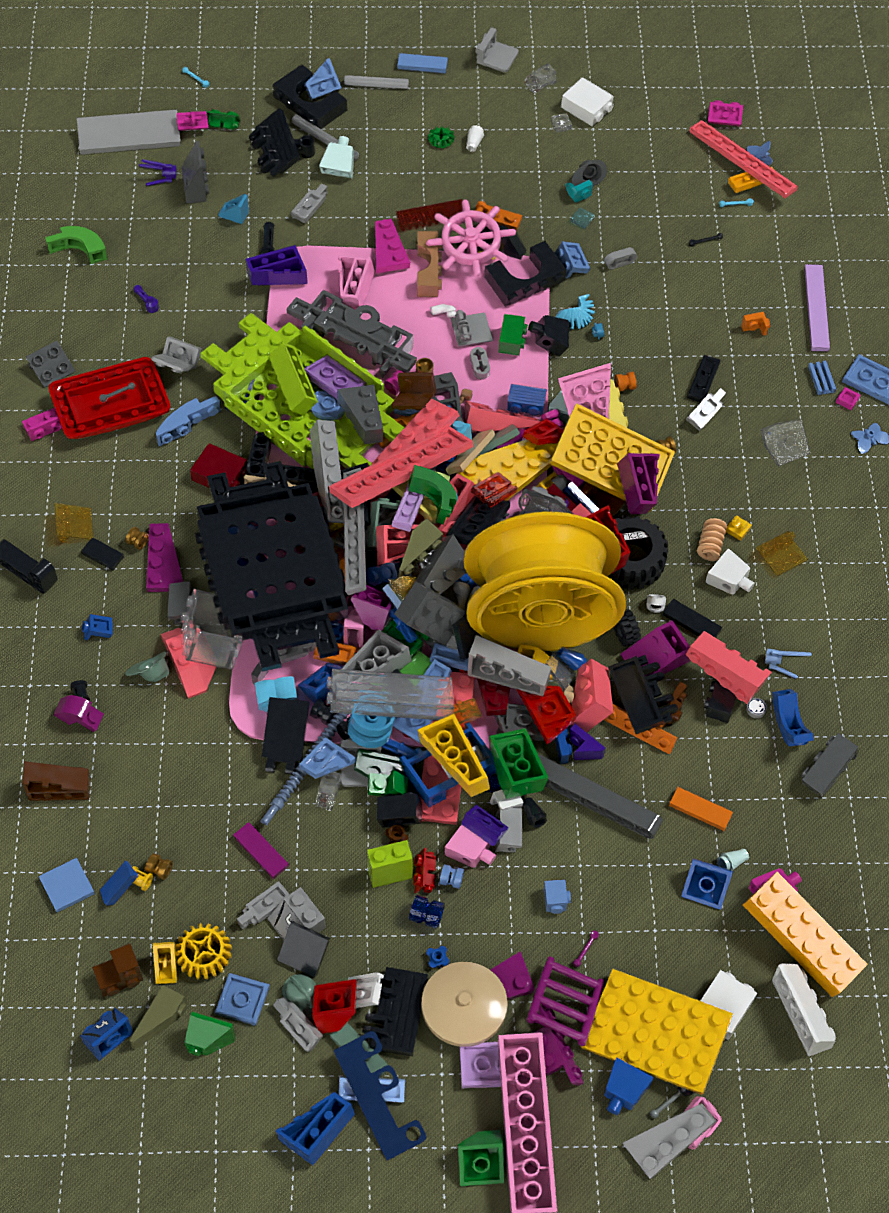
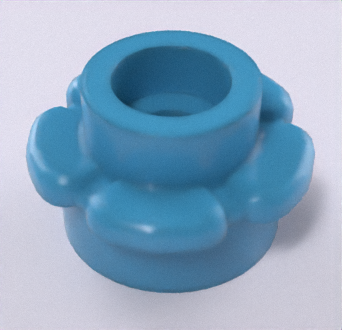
[592,323,605,340]

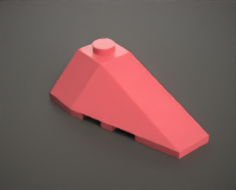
[464,401,540,433]

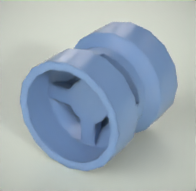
[439,864,464,889]

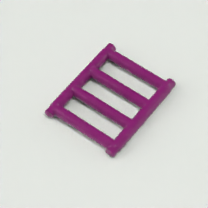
[526,956,605,1046]

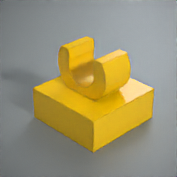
[726,515,752,541]

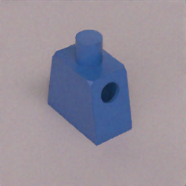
[604,1058,654,1115]

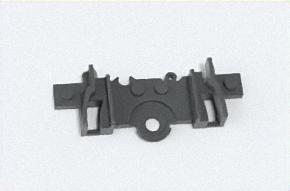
[286,290,417,378]

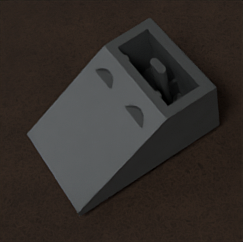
[182,141,209,204]

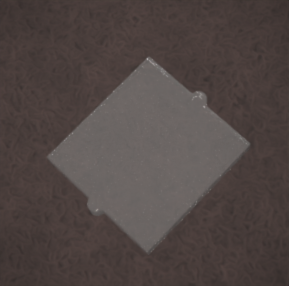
[545,650,576,691]

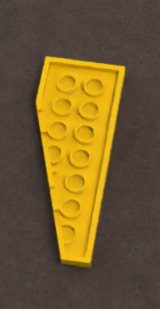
[457,426,565,501]

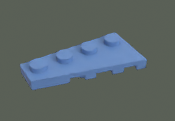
[392,659,452,745]

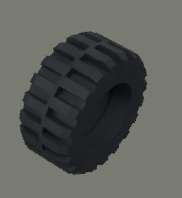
[607,516,668,590]

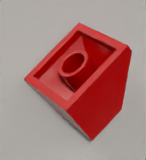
[312,979,357,1034]

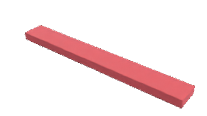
[690,120,797,198]

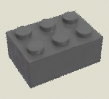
[394,581,467,645]

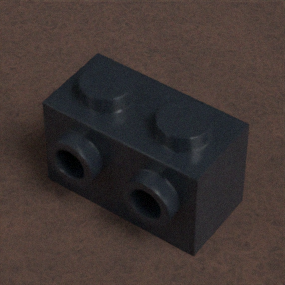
[377,792,422,828]

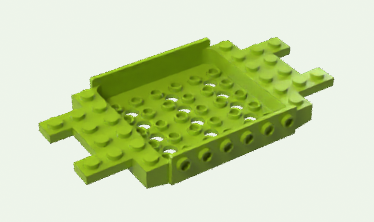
[200,313,405,469]

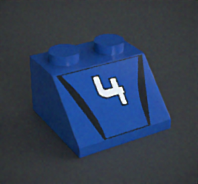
[81,1008,133,1061]

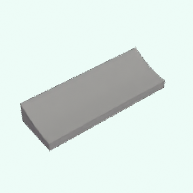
[77,110,181,155]

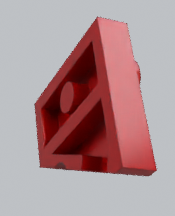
[523,418,564,445]

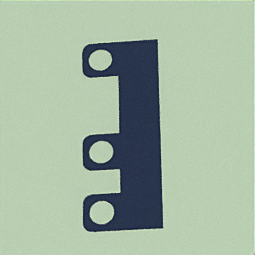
[333,1031,426,1161]

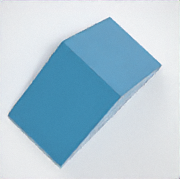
[218,194,249,224]

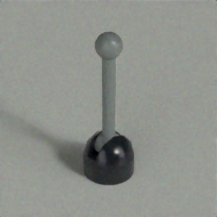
[650,1086,695,1118]

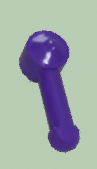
[133,285,159,313]

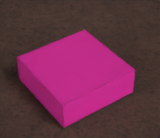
[836,387,861,411]

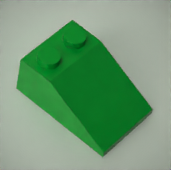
[489,728,549,799]

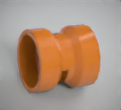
[614,372,637,392]

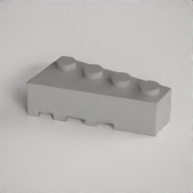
[328,630,412,706]
[468,635,551,696]

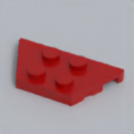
[516,685,576,744]

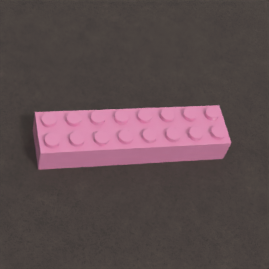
[498,1033,557,1213]

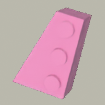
[338,255,375,309]

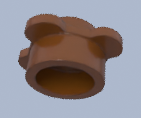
[385,825,408,844]

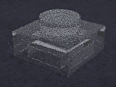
[551,113,572,133]

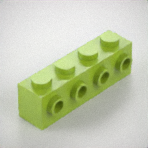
[269,342,318,415]

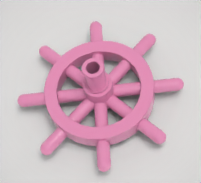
[426,200,516,276]

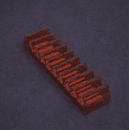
[396,199,463,232]

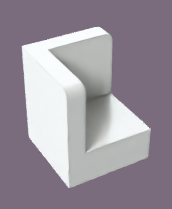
[490,790,524,811]

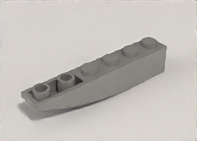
[310,420,344,523]

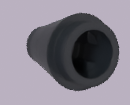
[523,797,547,828]

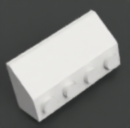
[772,964,836,1056]

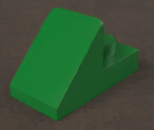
[368,771,408,796]

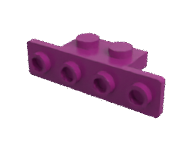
[534,1005,584,1086]

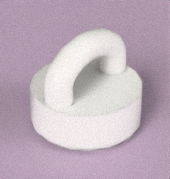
[646,594,666,613]

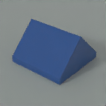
[298,663,343,703]
[681,858,733,910]

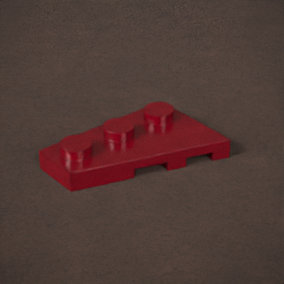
[477,678,510,716]

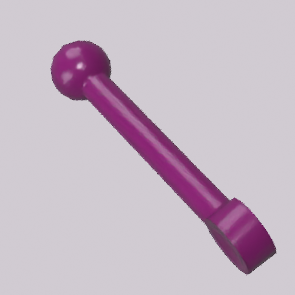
[573,931,599,967]

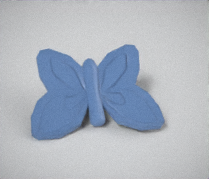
[747,141,773,165]
[851,423,889,454]

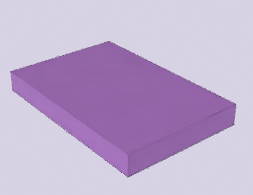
[304,355,367,399]

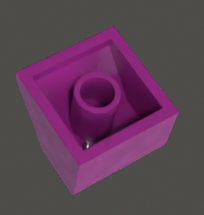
[351,585,394,631]

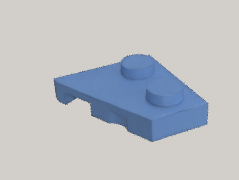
[300,737,356,779]

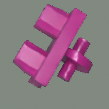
[176,111,208,131]

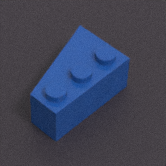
[275,1092,355,1166]

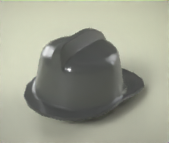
[572,160,607,186]

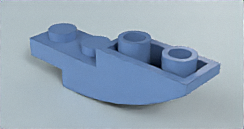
[156,396,221,446]

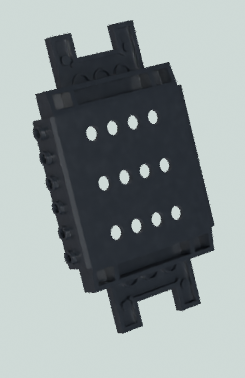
[195,461,349,672]

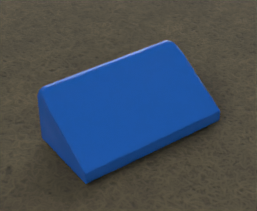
[100,861,139,905]

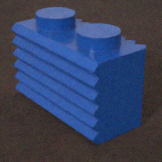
[507,384,547,416]

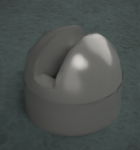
[552,475,568,491]

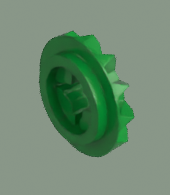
[428,126,454,148]

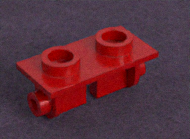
[413,848,436,893]

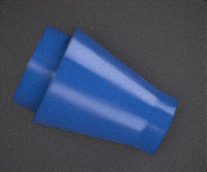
[557,647,587,671]

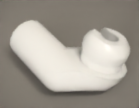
[430,304,456,318]

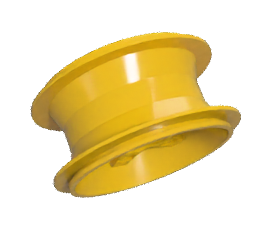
[463,512,626,651]

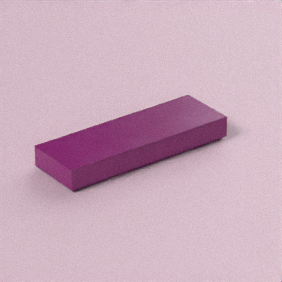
[233,822,289,879]

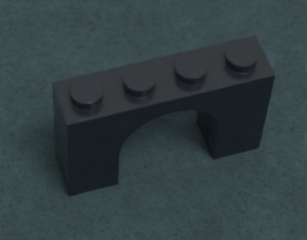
[273,64,347,129]
[484,241,566,306]

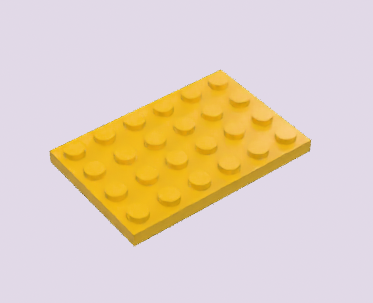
[549,403,675,513]
[581,969,733,1095]

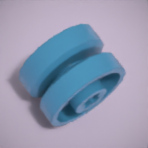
[348,696,395,748]

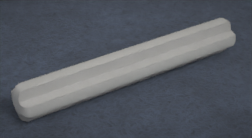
[344,75,409,89]

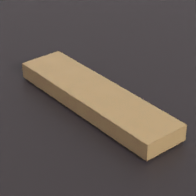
[445,429,495,475]

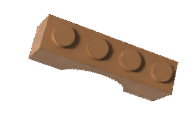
[417,231,442,297]

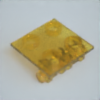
[54,503,93,543]
[756,531,808,576]
[388,576,417,600]

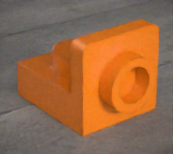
[741,312,770,336]

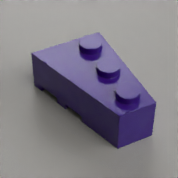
[245,245,308,285]

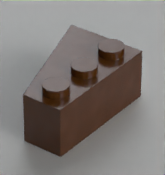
[23,761,91,801]

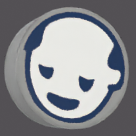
[746,698,767,718]

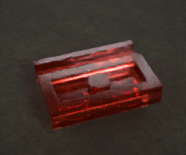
[471,472,518,507]

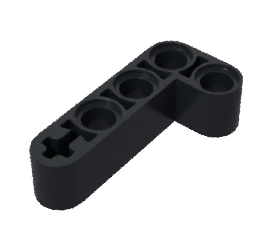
[0,539,58,594]

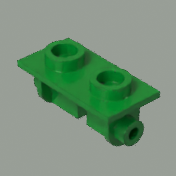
[207,109,241,130]

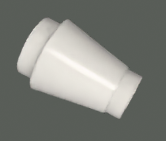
[466,125,484,152]

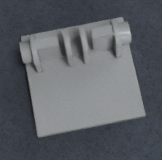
[451,310,493,347]

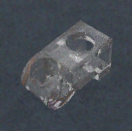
[524,63,557,93]
[315,772,342,811]

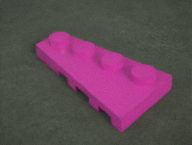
[375,219,410,274]

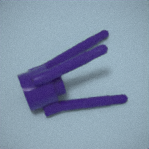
[139,159,177,186]

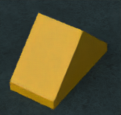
[153,942,177,984]

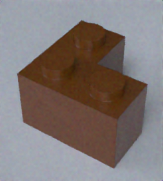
[92,943,143,997]

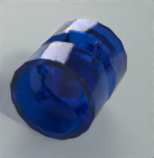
[409,895,445,929]

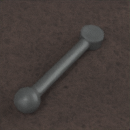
[99,382,135,402]

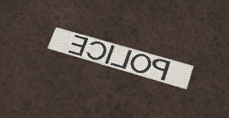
[622,531,649,540]

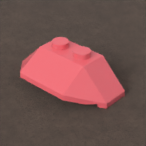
[160,628,217,699]

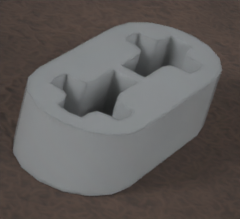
[604,247,637,269]
[470,347,490,379]

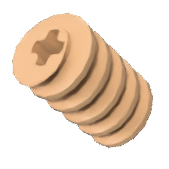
[697,518,727,561]

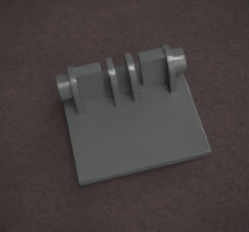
[26,341,75,388]

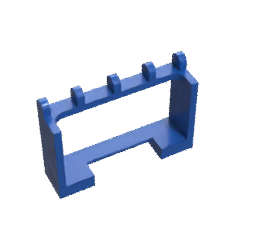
[399,722,496,808]

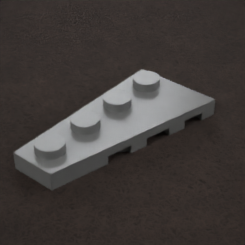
[623,1104,717,1179]

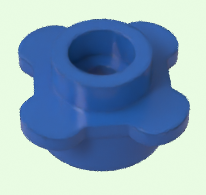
[427,946,449,968]

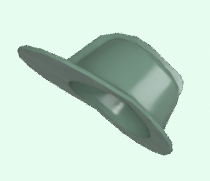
[125,652,170,682]
[282,974,317,1020]

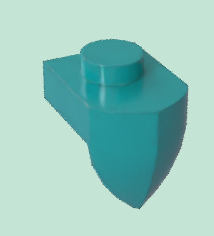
[566,180,593,203]

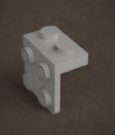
[476,28,519,72]
[151,336,202,373]
[341,738,381,787]

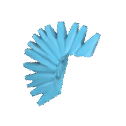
[555,294,594,329]

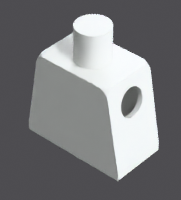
[706,549,755,594]

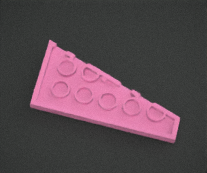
[558,363,611,419]

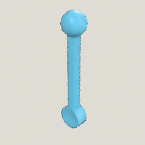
[182,67,209,88]
[719,199,754,207]

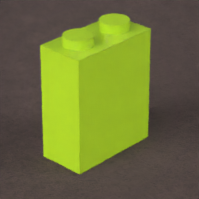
[367,840,413,888]

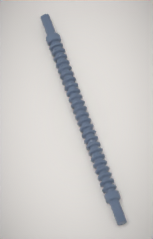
[261,696,362,825]

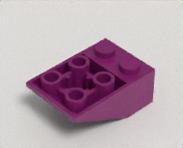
[620,621,690,677]

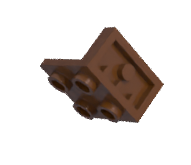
[391,373,437,411]

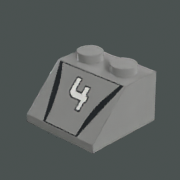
[268,887,326,941]

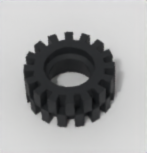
[614,609,641,647]

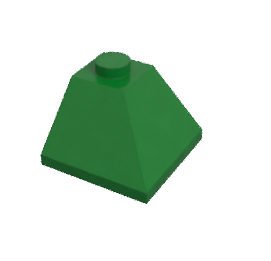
[185,1012,236,1056]
[458,1130,504,1186]

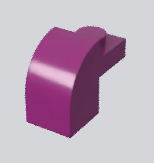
[53,695,104,732]

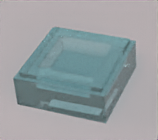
[571,208,594,229]

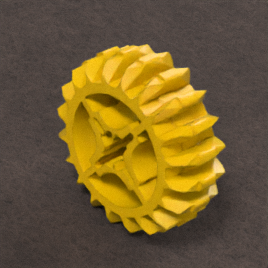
[175,923,232,980]

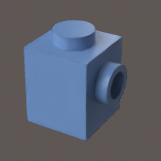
[543,880,571,914]

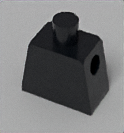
[528,315,569,357]

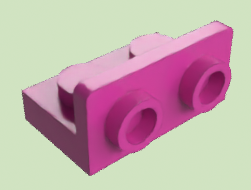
[708,100,743,126]
[22,408,63,441]

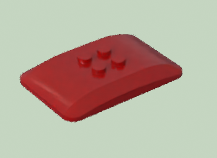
[48,357,171,439]

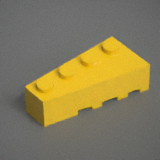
[417,714,490,797]

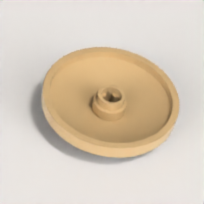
[422,962,507,1047]

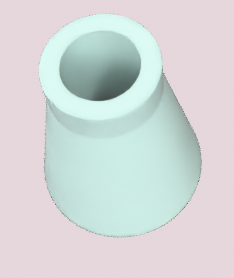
[717,848,749,871]

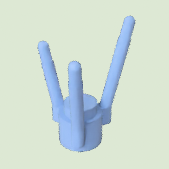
[765,648,812,679]

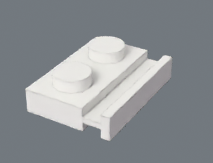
[348,972,384,1008]

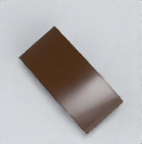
[667,682,687,727]

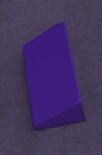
[462,805,509,846]

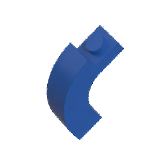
[772,689,814,747]

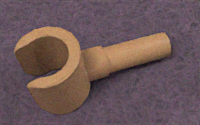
[453,389,473,409]

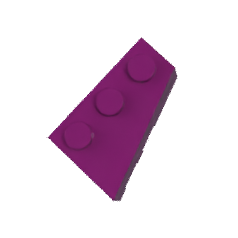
[617,453,660,514]

